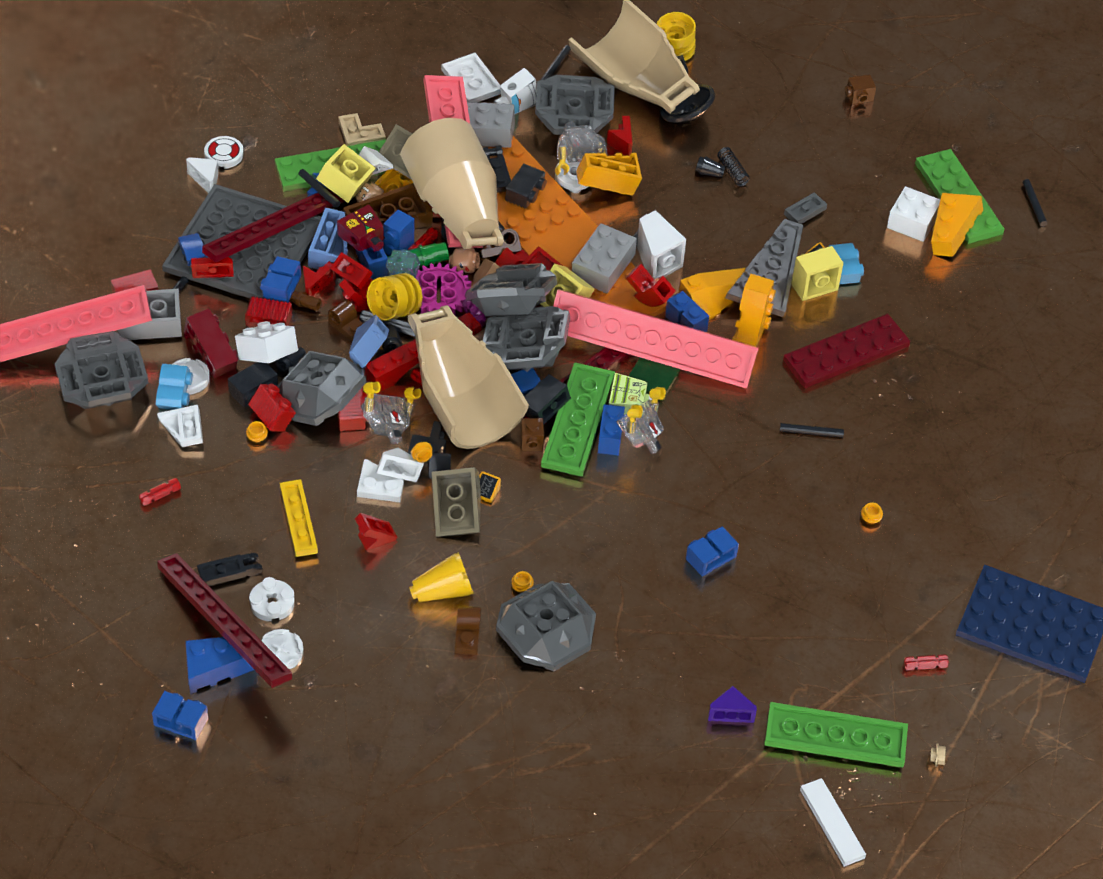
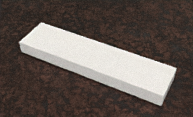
[800,778,866,866]

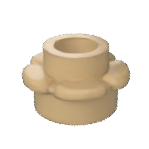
[930,743,946,767]

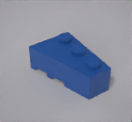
[186,637,254,694]

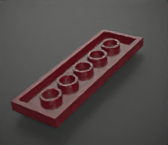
[783,314,910,388]

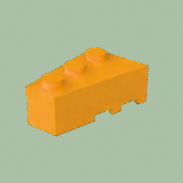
[576,153,642,196]
[931,193,983,257]
[732,274,776,347]

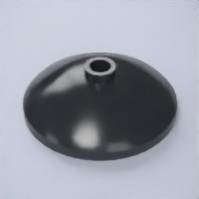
[660,84,715,123]

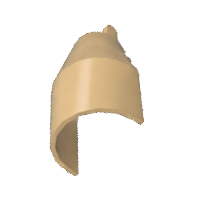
[569,0,700,113]
[400,118,504,249]
[408,305,529,449]

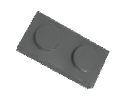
[784,193,827,224]

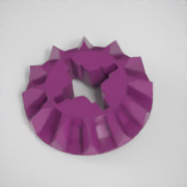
[462,299,486,328]

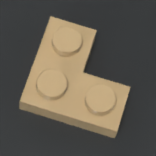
[339,113,386,146]

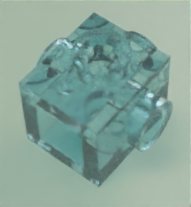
[386,249,420,279]

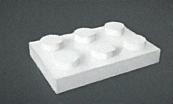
[442,53,501,103]

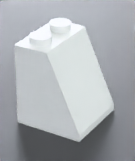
[637,210,686,279]

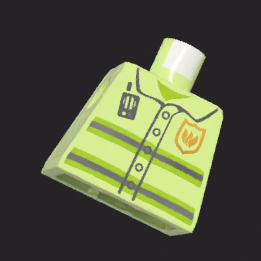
[609,373,657,418]

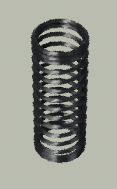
[717,147,750,186]

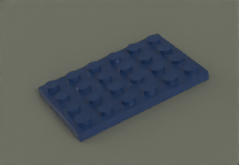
[956,564,1103,683]

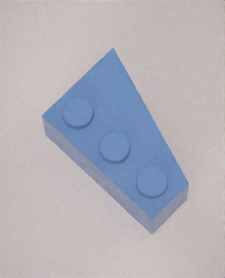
[308,207,348,269]

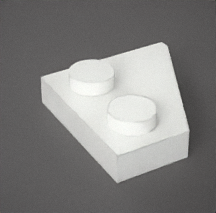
[157,405,203,447]
[357,459,404,502]

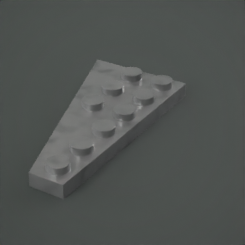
[725,219,803,317]

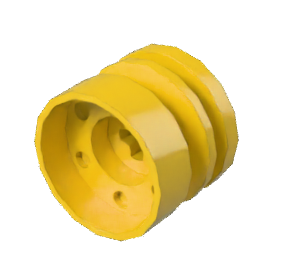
[657,12,696,61]
[367,273,423,320]

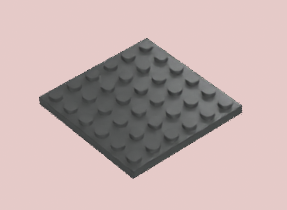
[162,184,322,299]

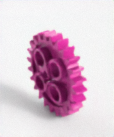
[410,263,471,319]

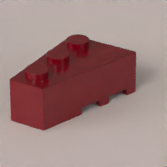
[183,308,239,378]

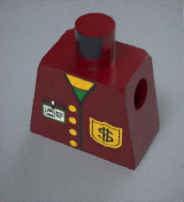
[337,204,384,251]

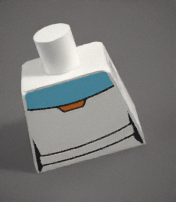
[494,68,537,114]

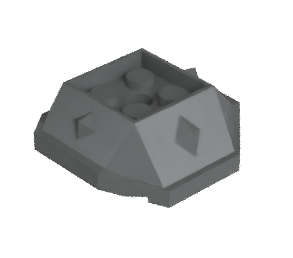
[535,75,614,138]
[465,263,557,316]
[483,306,571,372]
[55,331,149,409]
[277,351,367,426]
[496,581,596,671]

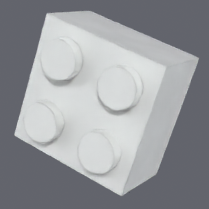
[887,186,940,242]
[235,321,298,363]

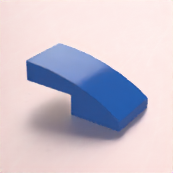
[178,233,208,266]

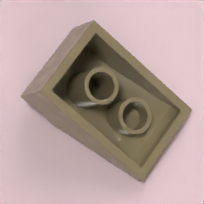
[432,467,481,537]

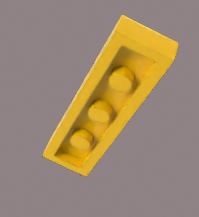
[280,479,318,557]

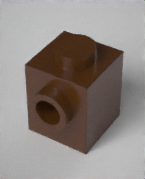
[845,74,876,104]
[520,418,544,451]

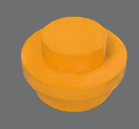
[246,421,268,442]
[411,442,432,462]
[861,503,883,523]
[511,571,534,593]

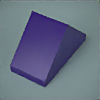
[708,686,757,723]

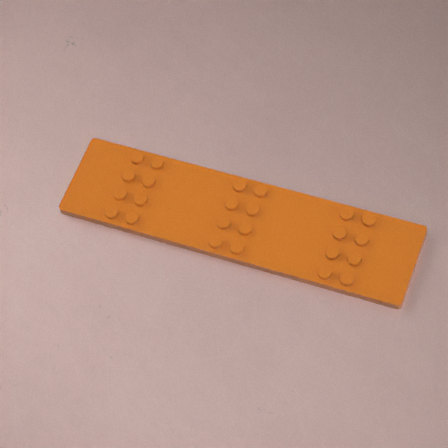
[482,136,667,317]

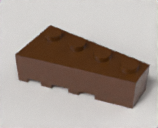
[343,183,433,229]

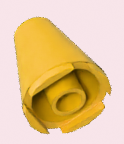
[409,552,474,602]

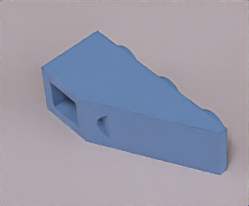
[349,315,389,369]

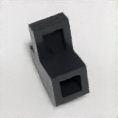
[408,421,446,467]

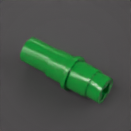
[387,242,449,275]

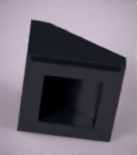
[429,453,451,479]

